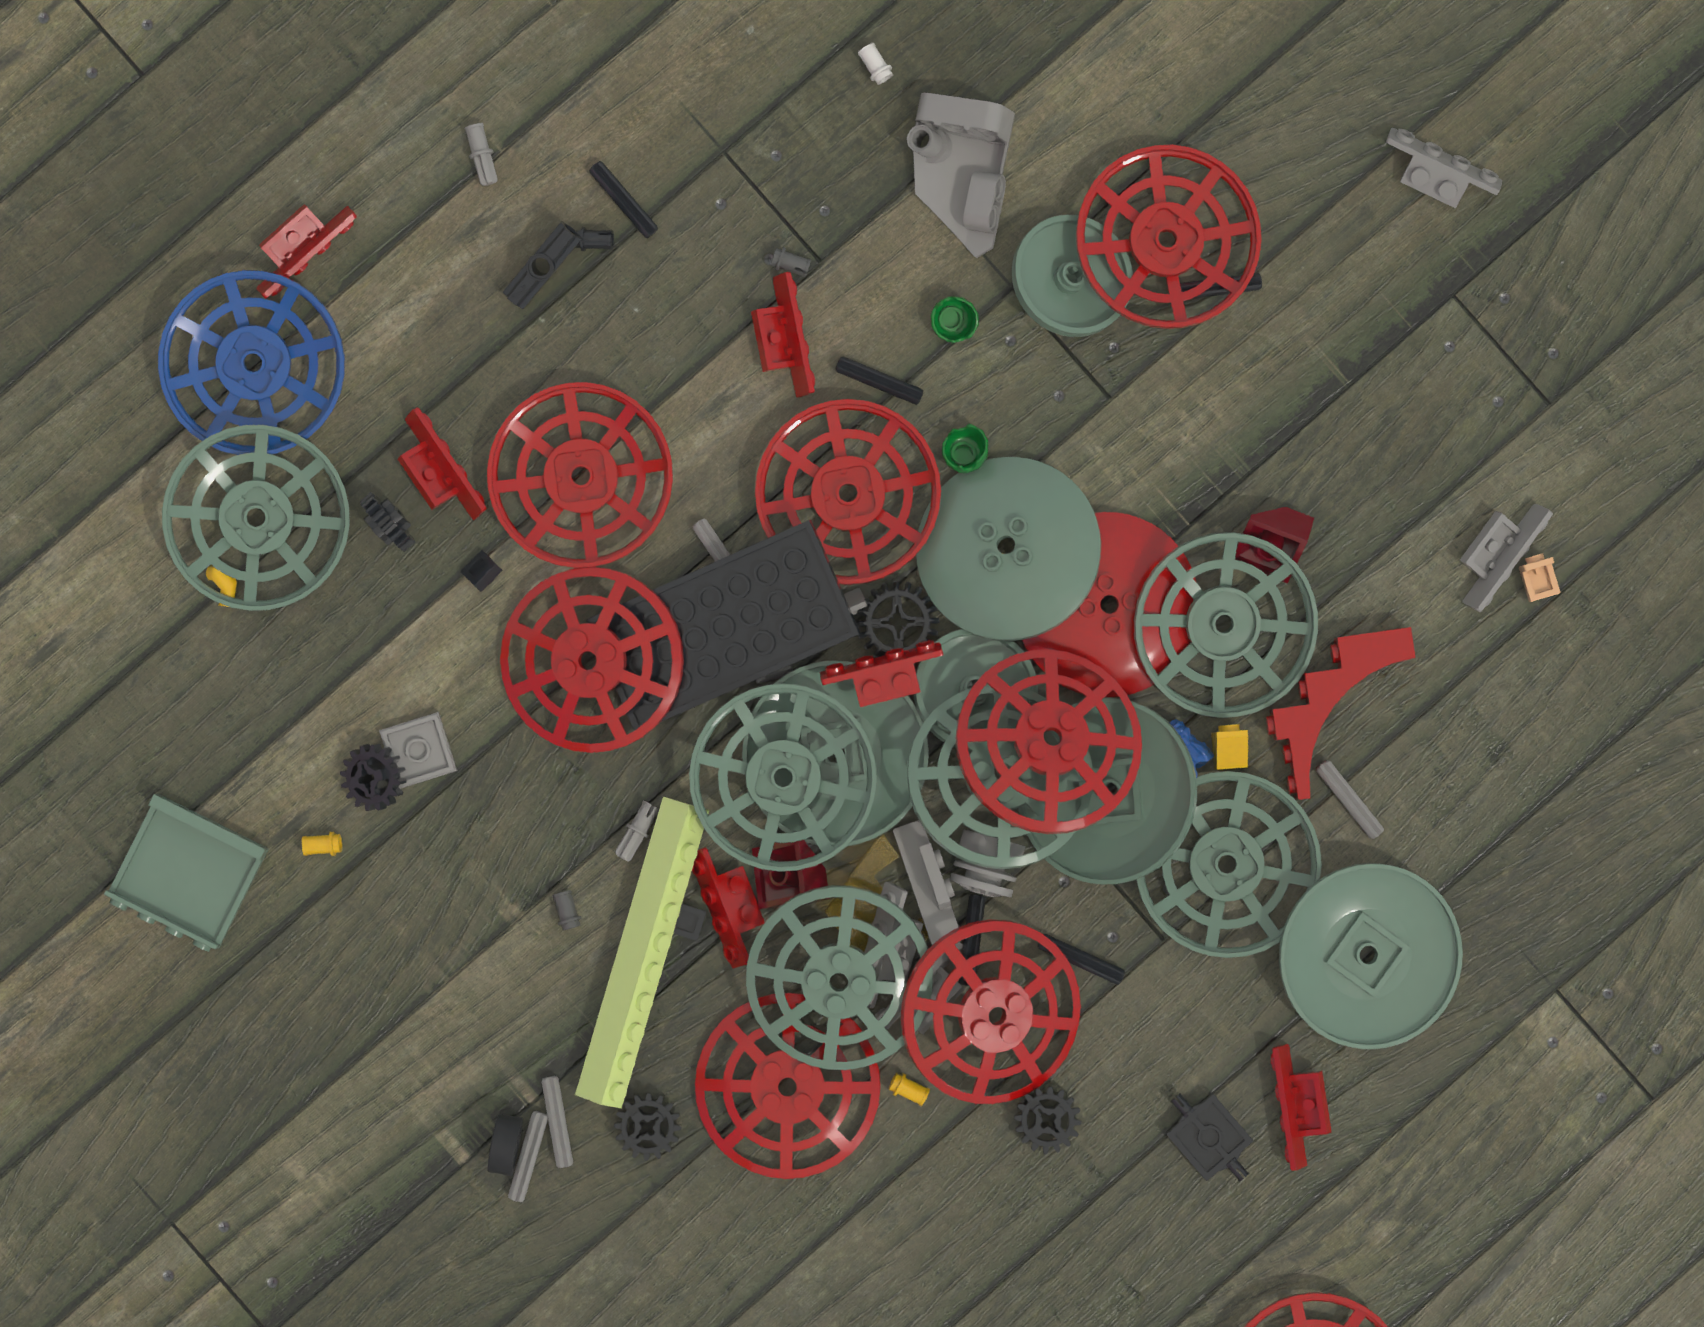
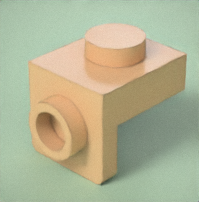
[1519,553,1560,602]

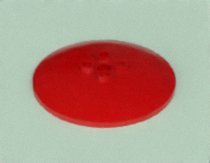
[1022,512,1197,697]

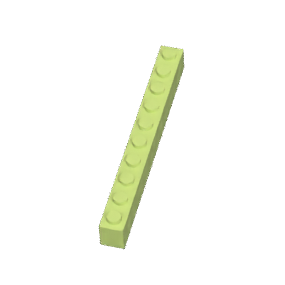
[575,797,709,1108]

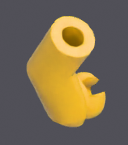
[206,565,237,607]

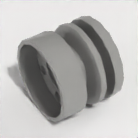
[950,829,1026,897]

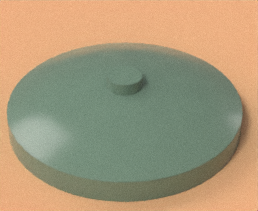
[1012,215,1133,337]
[914,629,1038,751]

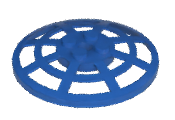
[158,270,345,455]

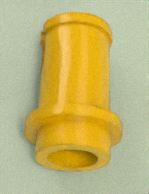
[302,832,342,856]
[888,1073,930,1106]

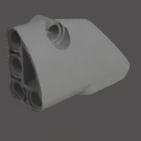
[907,93,1015,258]

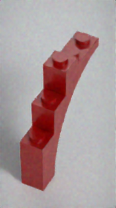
[1265,627,1416,800]

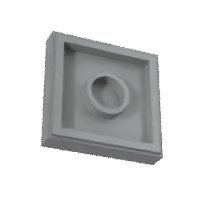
[379,712,458,789]

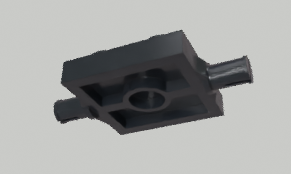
[1166,1093,1253,1182]

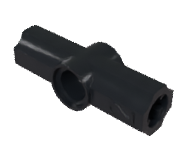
[503,221,582,309]

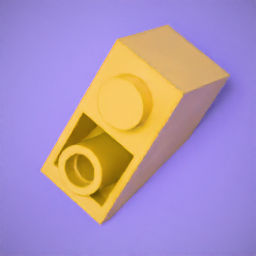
[1211,724,1248,770]

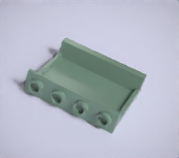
[104,794,269,952]

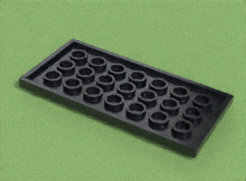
[586,520,861,731]

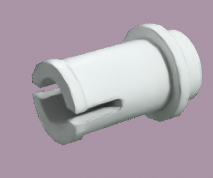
[858,43,893,85]

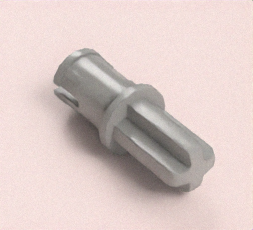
[464,123,498,186]
[615,800,659,862]

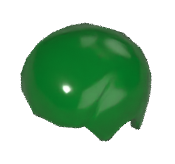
[930,296,979,343]
[942,424,989,473]

